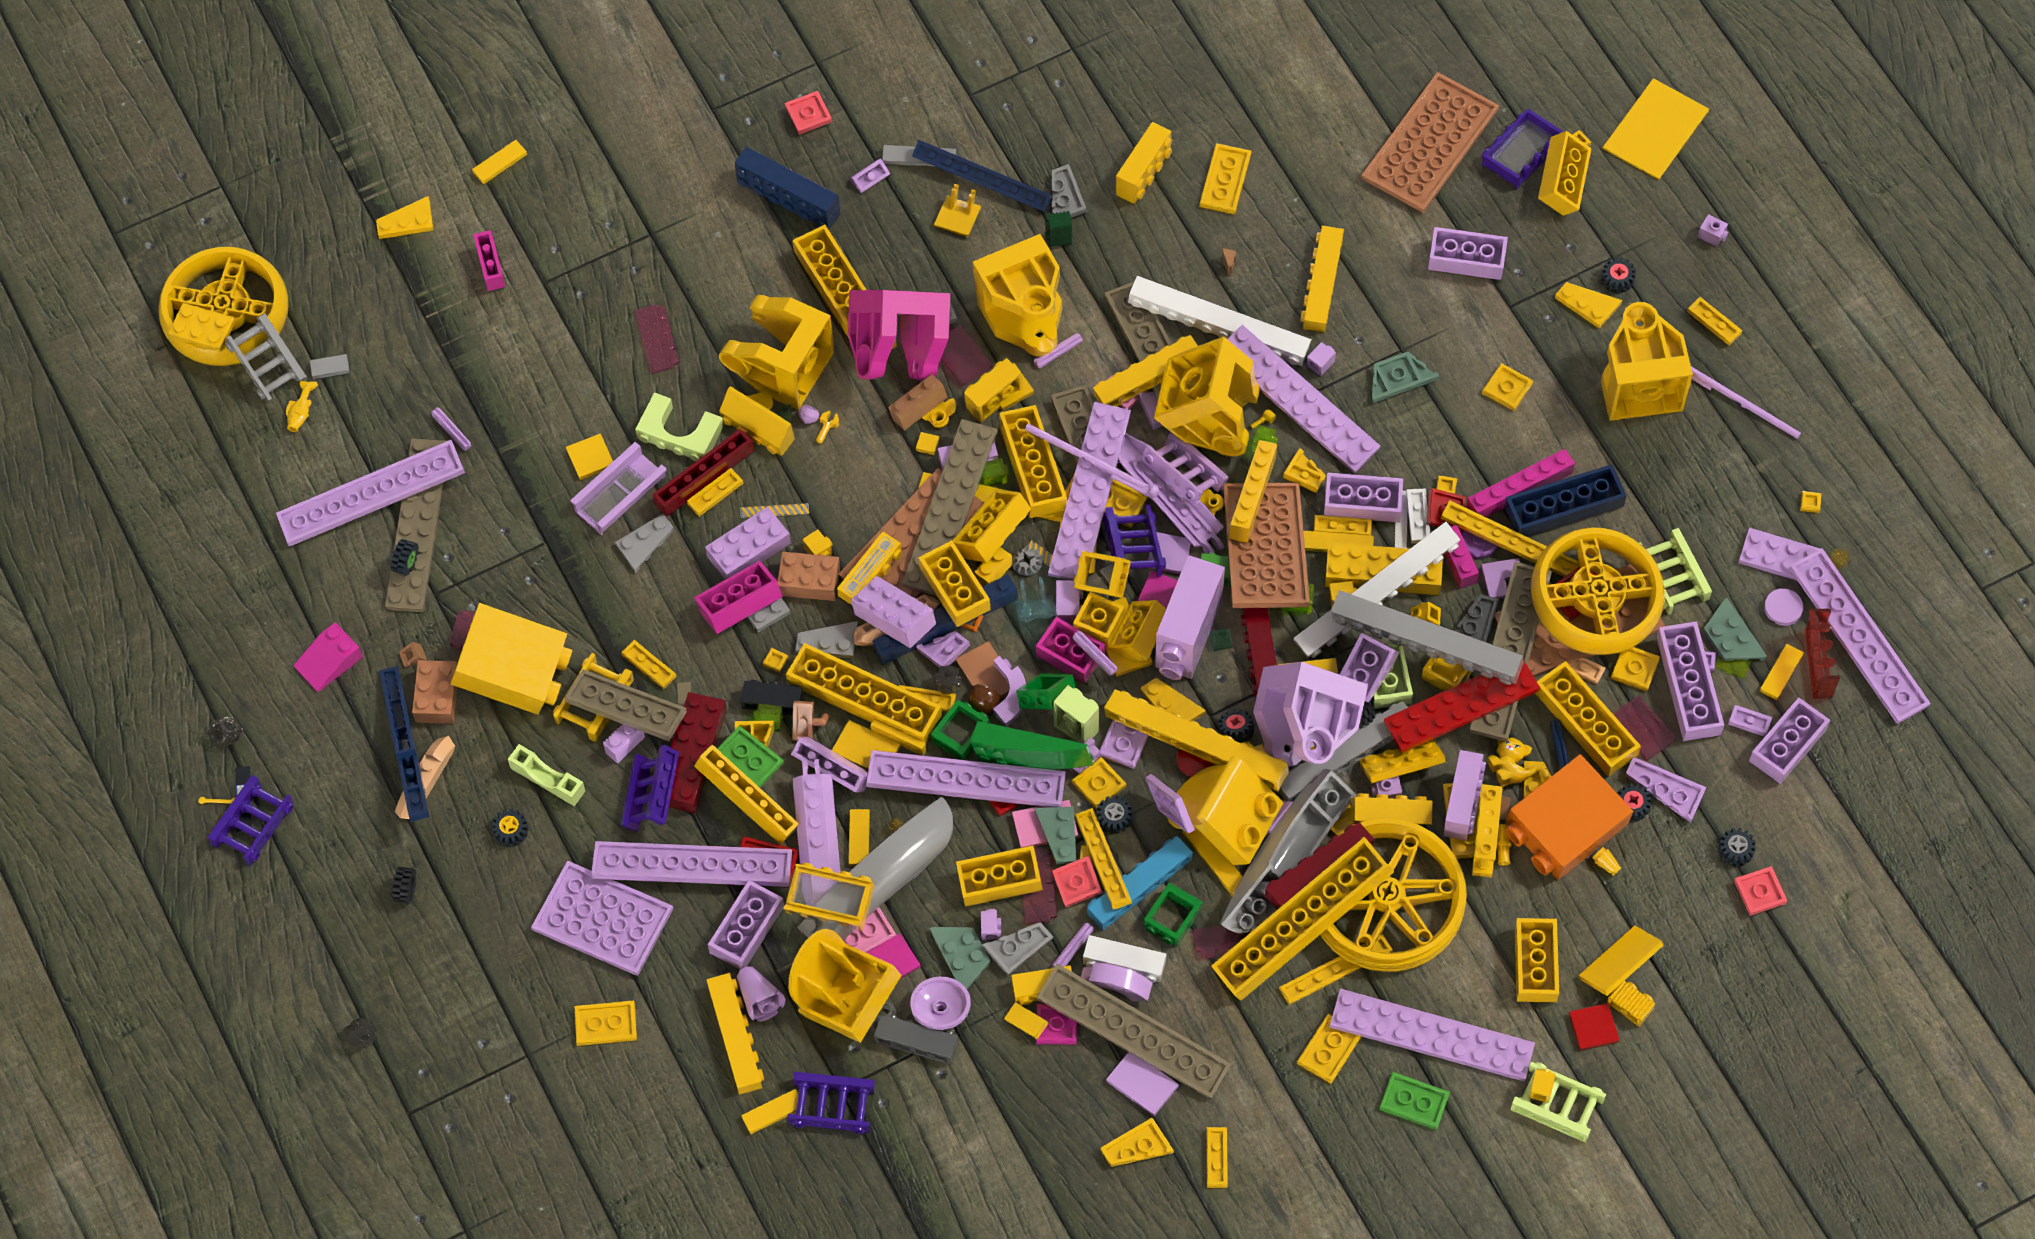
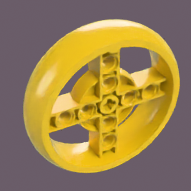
[158,247,288,366]
[1531,527,1665,655]

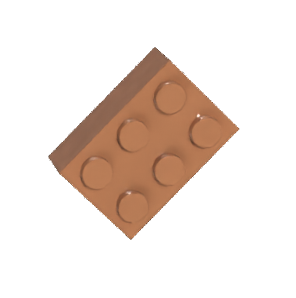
[778,552,840,601]
[412,660,458,724]

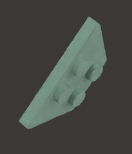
[1372,352,1439,403]
[1703,598,1767,662]
[930,927,990,989]

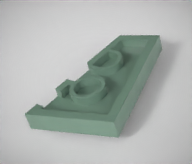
[1034,807,1076,865]

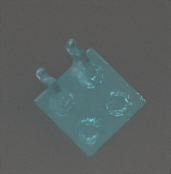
[1015,577,1057,622]

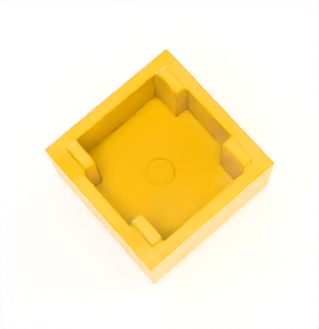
[1421,657,1472,691]

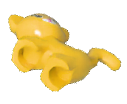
[1487,738,1549,787]

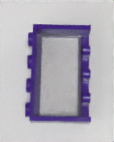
[1482,109,1563,190]

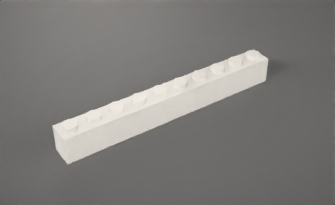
[1128,276,1311,366]
[1293,522,1460,659]

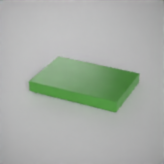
[717,725,784,788]
[1379,1072,1450,1130]

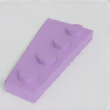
[1625,757,1706,823]

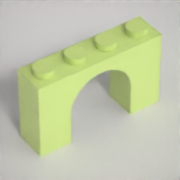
[636,393,724,461]

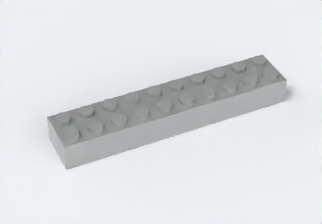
[1331,590,1524,685]

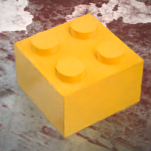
[1073,592,1125,648]

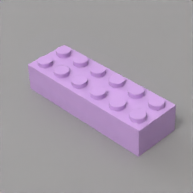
[1656,621,1724,741]

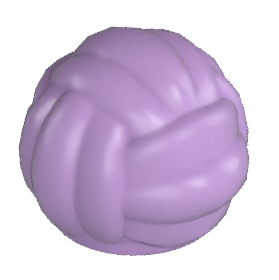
[798,405,819,424]

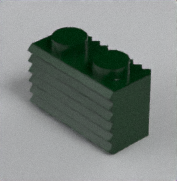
[1044,211,1072,247]

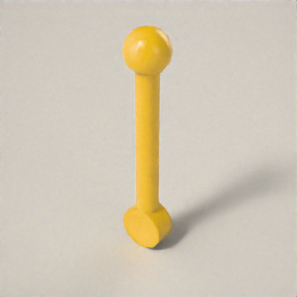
[198,797,235,804]

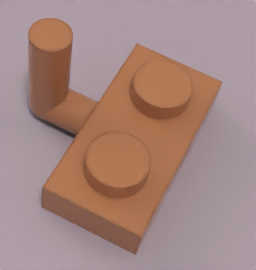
[792,701,829,740]

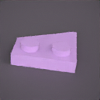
[916,631,970,671]

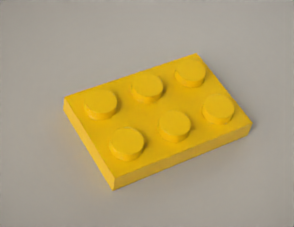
[168,303,236,352]

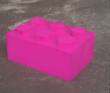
[1036,617,1105,684]

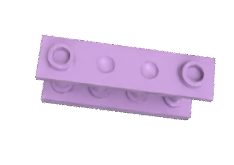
[1140,432,1228,507]

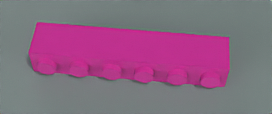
[1466,449,1575,518]

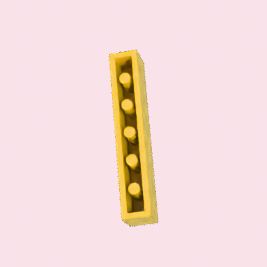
[1300,226,1344,333]
[1093,335,1198,407]
[1229,440,1277,543]
[694,745,799,845]
[706,973,765,1095]

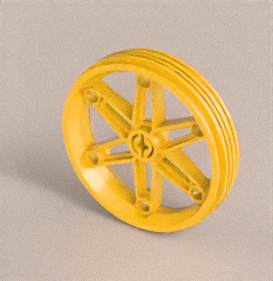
[1320,818,1467,972]

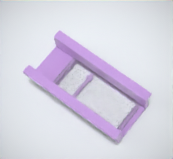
[570,442,667,535]

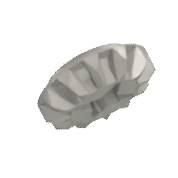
[1012,547,1042,576]

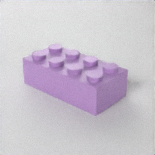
[1428,227,1508,280]
[1324,473,1403,523]
[705,507,791,580]
[851,576,936,648]
[1749,697,1830,784]
[1443,750,1486,841]
[708,880,784,969]

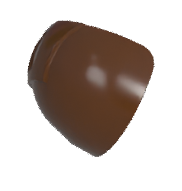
[968,684,1002,716]

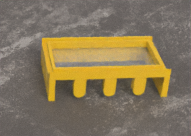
[783,862,875,931]

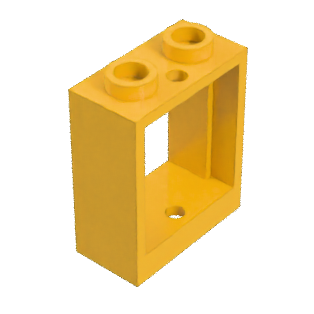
[1074,551,1131,598]

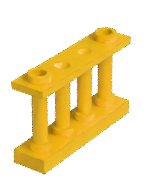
[553,653,634,742]
[1472,784,1502,878]

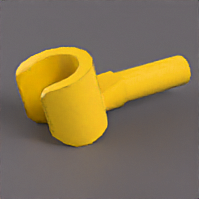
[1250,410,1276,429]

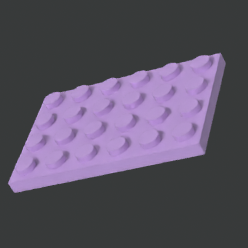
[531,861,674,976]

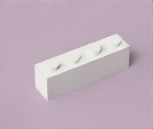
[1083,935,1166,983]

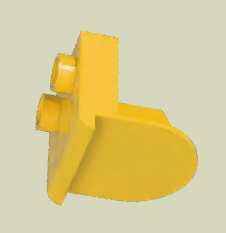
[1167,756,1283,865]
[789,929,902,1043]

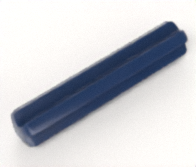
[1550,720,1569,770]

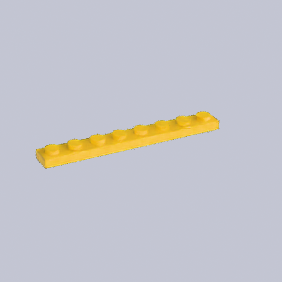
[1440,500,1580,577]

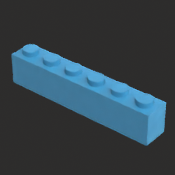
[1087,836,1193,931]

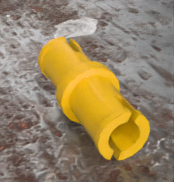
[1497,824,1511,866]

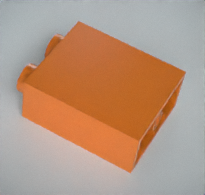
[1505,754,1634,881]

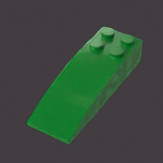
[970,721,1094,770]

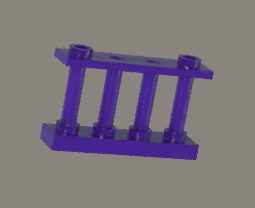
[1103,505,1166,577]
[621,745,679,832]
[208,775,294,866]
[788,1072,875,1134]

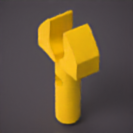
[816,411,839,444]

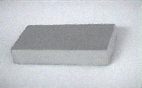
[310,354,350,379]

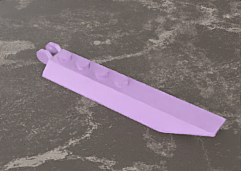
[1118,433,1224,554]
[793,759,840,907]

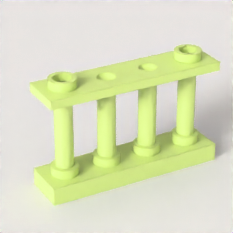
[1639,528,1712,615]
[1511,1062,1606,1143]

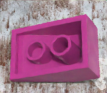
[293,622,363,692]

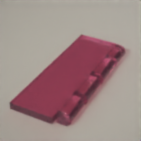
[635,304,680,374]
[1023,847,1057,924]
[1193,926,1251,959]

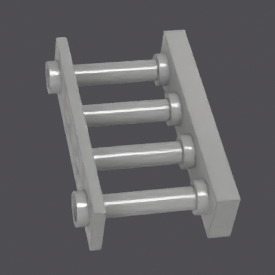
[225,313,306,401]

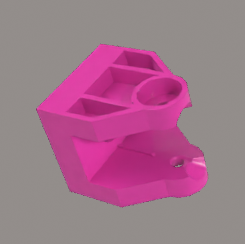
[848,290,950,381]

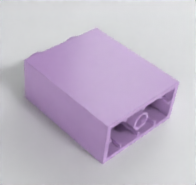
[1155,555,1225,680]

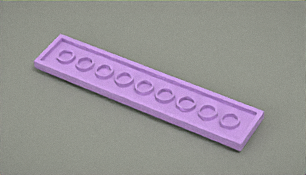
[1228,325,1381,474]
[1048,402,1131,581]
[276,440,465,547]
[1789,548,1931,724]
[867,750,1066,807]
[591,841,792,887]
[1330,989,1535,1082]

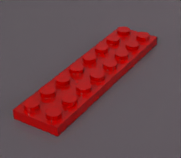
[1384,659,1540,753]

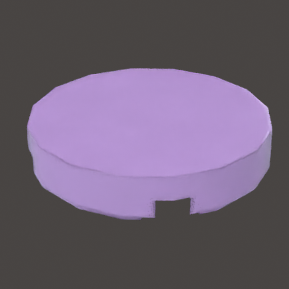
[1764,589,1803,626]

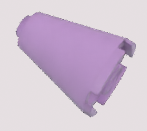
[737,967,785,1022]

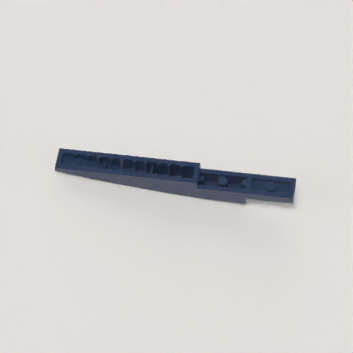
[379,666,430,822]

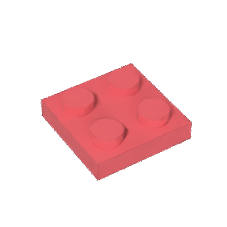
[785,91,832,135]
[1052,856,1103,908]
[1734,866,1787,916]

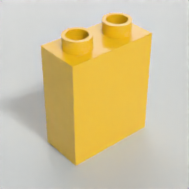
[450,603,572,715]

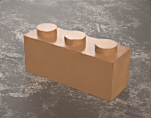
[888,374,948,431]

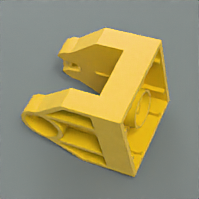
[973,234,1063,357]
[718,295,834,410]
[1601,302,1693,421]
[1154,336,1260,457]

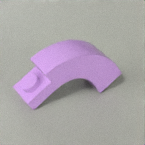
[993,656,1026,727]
[1081,963,1153,1001]

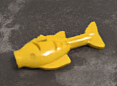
[286,381,318,432]

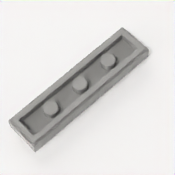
[882,145,956,167]

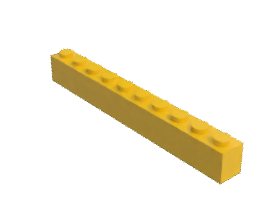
[1104,689,1289,791]

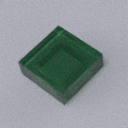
[1209,628,1232,651]

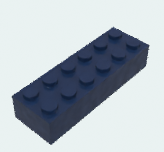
[734,146,840,230]
[1504,464,1626,537]

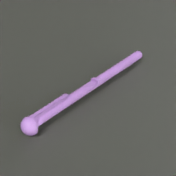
[1691,366,1801,439]
[1025,423,1159,498]

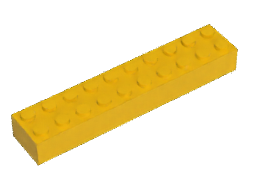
[1211,837,1394,1001]

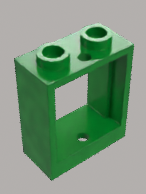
[1016,674,1075,709]
[931,699,990,760]
[1144,882,1203,947]

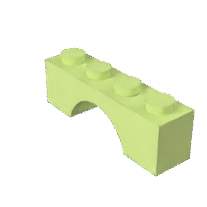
[508,744,585,806]

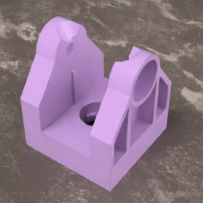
[1253,662,1368,767]

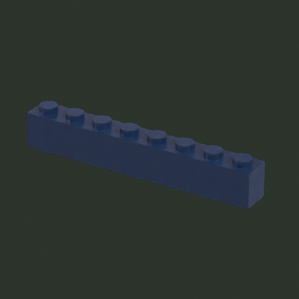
[872,575,1018,666]

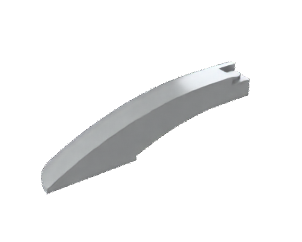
[1220,769,1357,933]
[797,797,953,941]

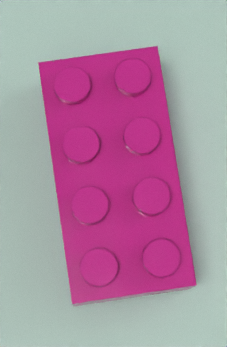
[694,560,783,634]

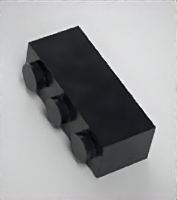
[741,680,803,715]

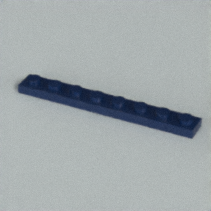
[912,140,1052,212]

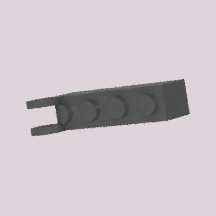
[874,1001,958,1065]

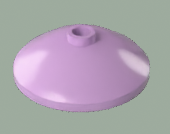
[910,977,971,1030]

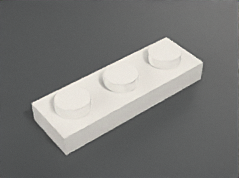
[1406,489,1430,544]

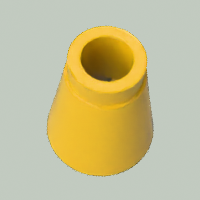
[1592,847,1621,876]

